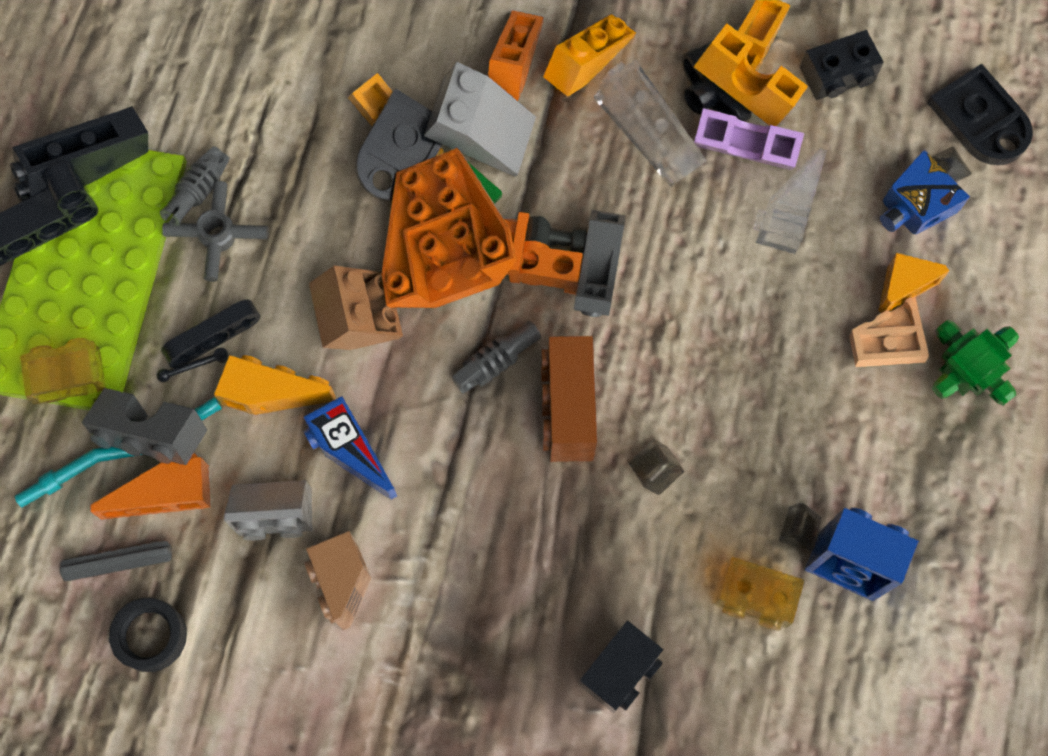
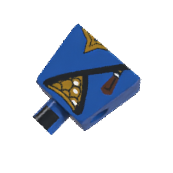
[880,150,970,235]

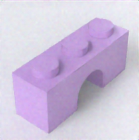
[693,108,804,170]

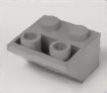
[224,480,313,541]

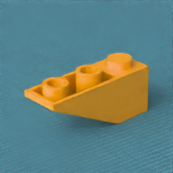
[543,14,636,96]
[214,355,336,415]

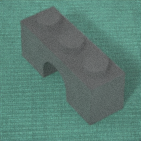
[82,388,207,465]

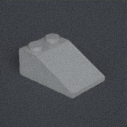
[424,62,536,177]

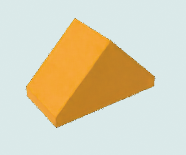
[878,253,949,313]

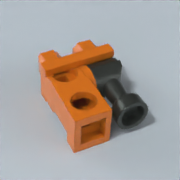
[504,212,588,295]

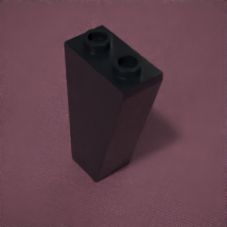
[10,106,148,202]

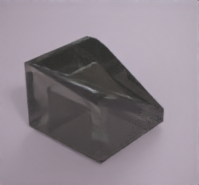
[629,439,685,495]

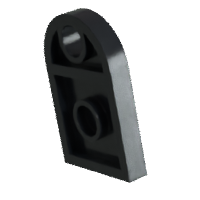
[927,64,1033,165]
[355,88,442,201]

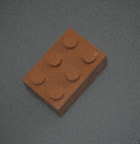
[541,336,597,462]

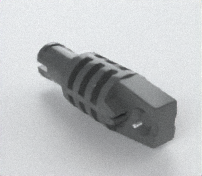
[160,146,230,227]
[452,320,541,394]

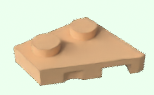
[849,297,929,367]

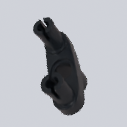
[682,38,752,122]

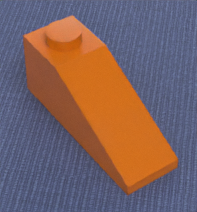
[488,10,544,101]
[90,454,211,520]

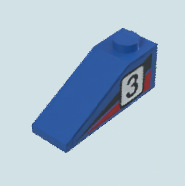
[303,396,397,500]

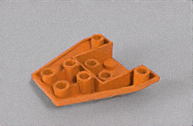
[381,148,517,308]

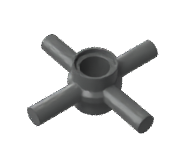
[162,181,269,282]

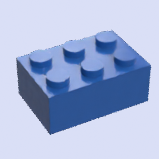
[804,508,919,601]

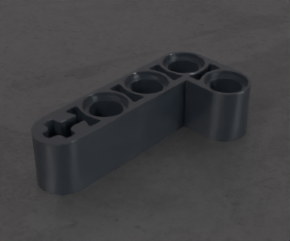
[0,162,99,266]

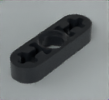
[161,299,261,368]

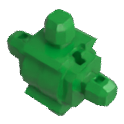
[932,320,1019,406]

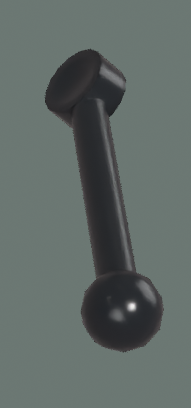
[156,348,229,383]

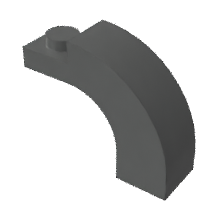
[574,210,626,317]

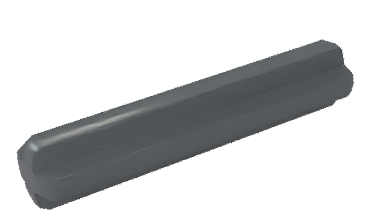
[60,540,172,582]

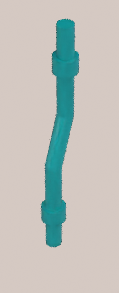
[14,397,223,508]

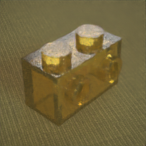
[715,556,805,631]

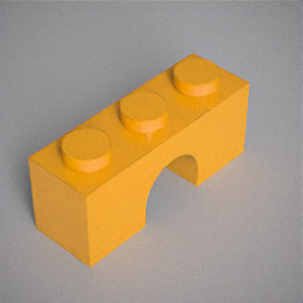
[694,23,808,126]

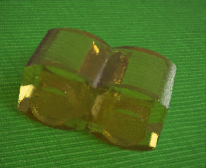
[20,338,106,404]

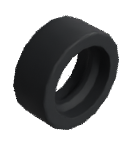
[109,598,187,672]

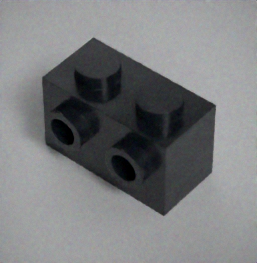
[800,29,884,100]
[578,620,664,713]

